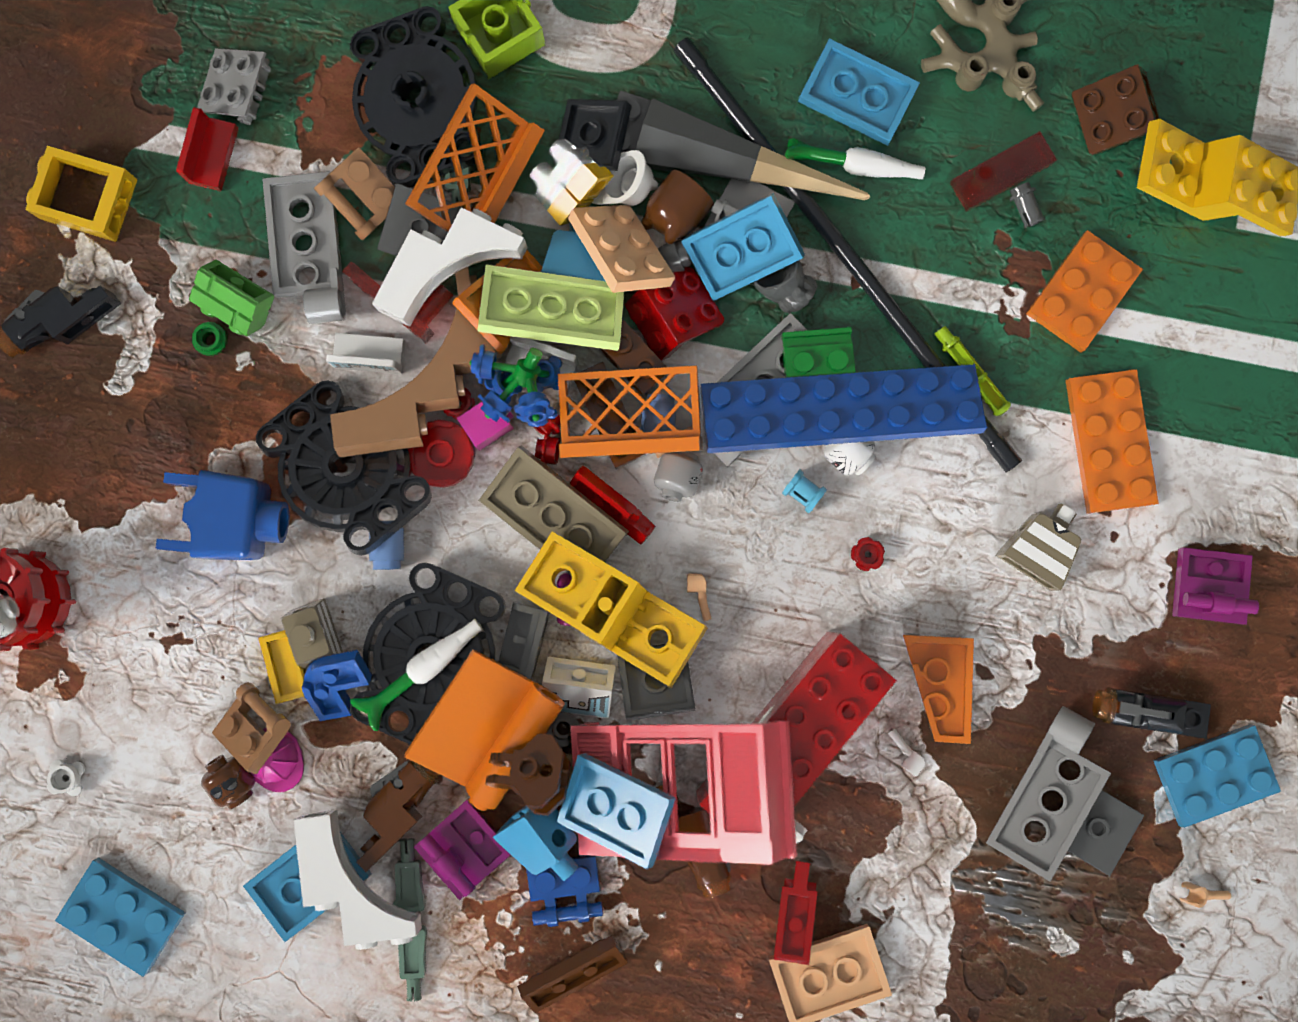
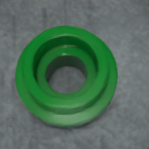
[192,322,227,356]

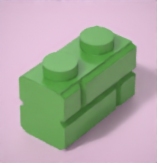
[189,259,275,336]

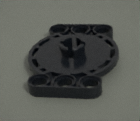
[350,6,483,188]
[256,380,432,556]
[350,563,506,745]

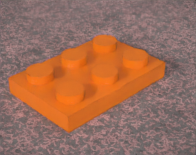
[1026,230,1143,353]

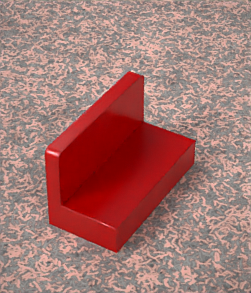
[176,107,239,192]

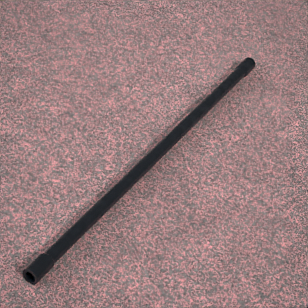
[674,37,1022,473]

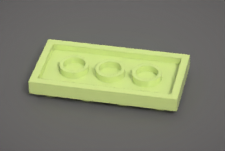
[477,265,624,351]

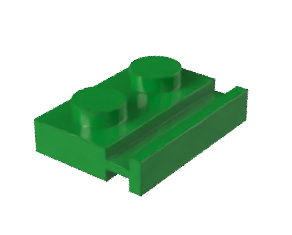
[781,327,856,378]

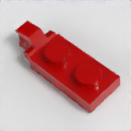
[570,465,656,545]
[773,861,818,966]

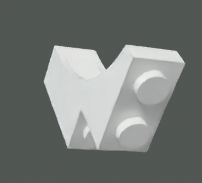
[372,207,528,327]
[294,810,422,950]

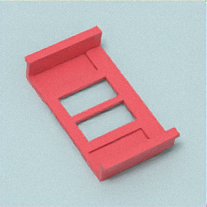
[571,720,797,864]

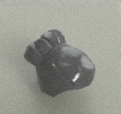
[753,260,817,313]

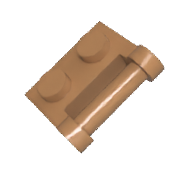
[313,147,395,240]
[212,682,291,774]

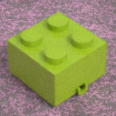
[448,0,545,79]

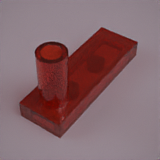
[950,131,1057,212]
[342,261,454,344]

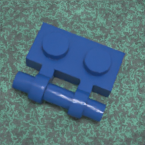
[526,855,603,927]

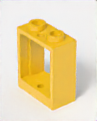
[25,146,138,242]

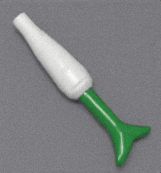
[785,138,925,180]
[350,619,483,731]

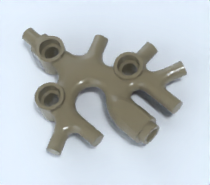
[921,0,1044,112]

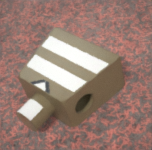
[996,504,1082,591]
[281,598,343,669]

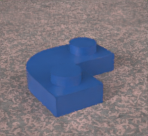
[302,650,372,721]

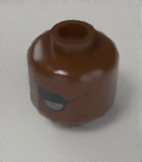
[201,755,255,809]

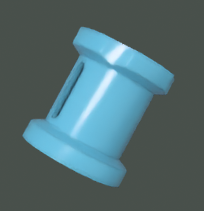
[782,469,827,513]

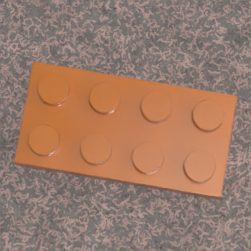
[1065,369,1159,514]

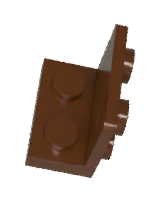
[1072,64,1160,155]

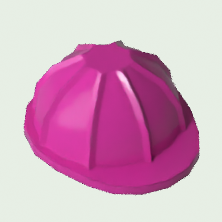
[250,728,304,792]

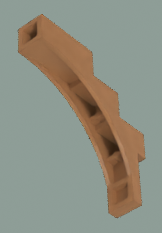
[330,267,502,457]

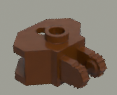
[485,733,571,816]

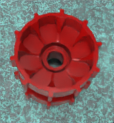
[0,548,76,651]

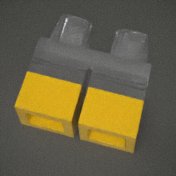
[530,139,614,226]

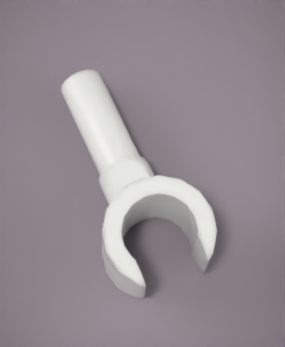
[888,729,925,776]

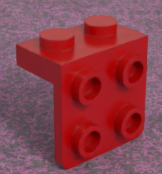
[625,267,724,361]

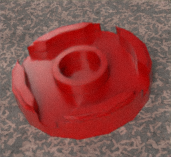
[408,419,475,488]

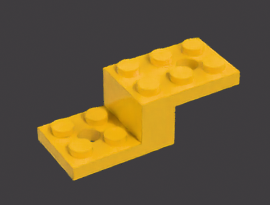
[1137,119,1298,236]
[514,531,708,688]

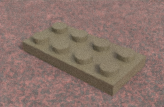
[478,445,629,575]

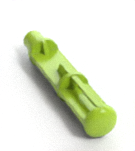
[935,326,1011,416]

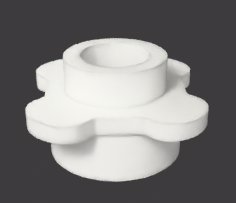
[47,760,85,796]

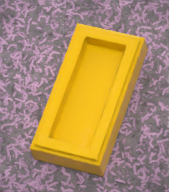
[258,630,306,704]

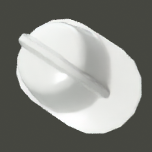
[592,150,659,206]

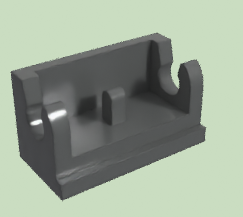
[498,602,550,680]

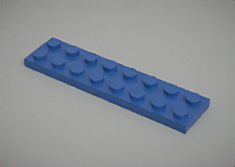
[700,364,987,453]

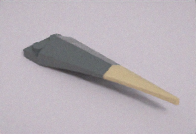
[617,91,870,200]

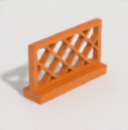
[405,83,545,232]
[558,365,703,458]

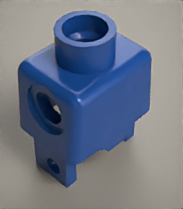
[156,470,290,560]

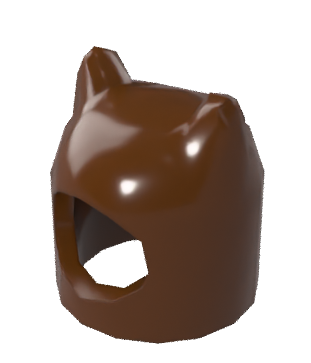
[640,170,714,244]

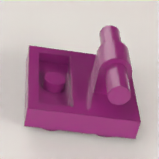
[1172,548,1259,625]
[414,798,511,901]

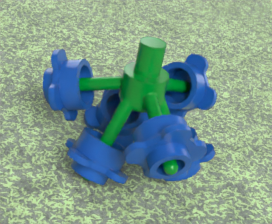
[470,344,562,427]

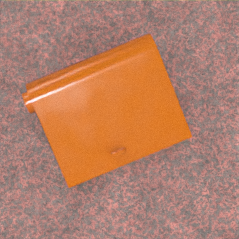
[404,649,565,811]

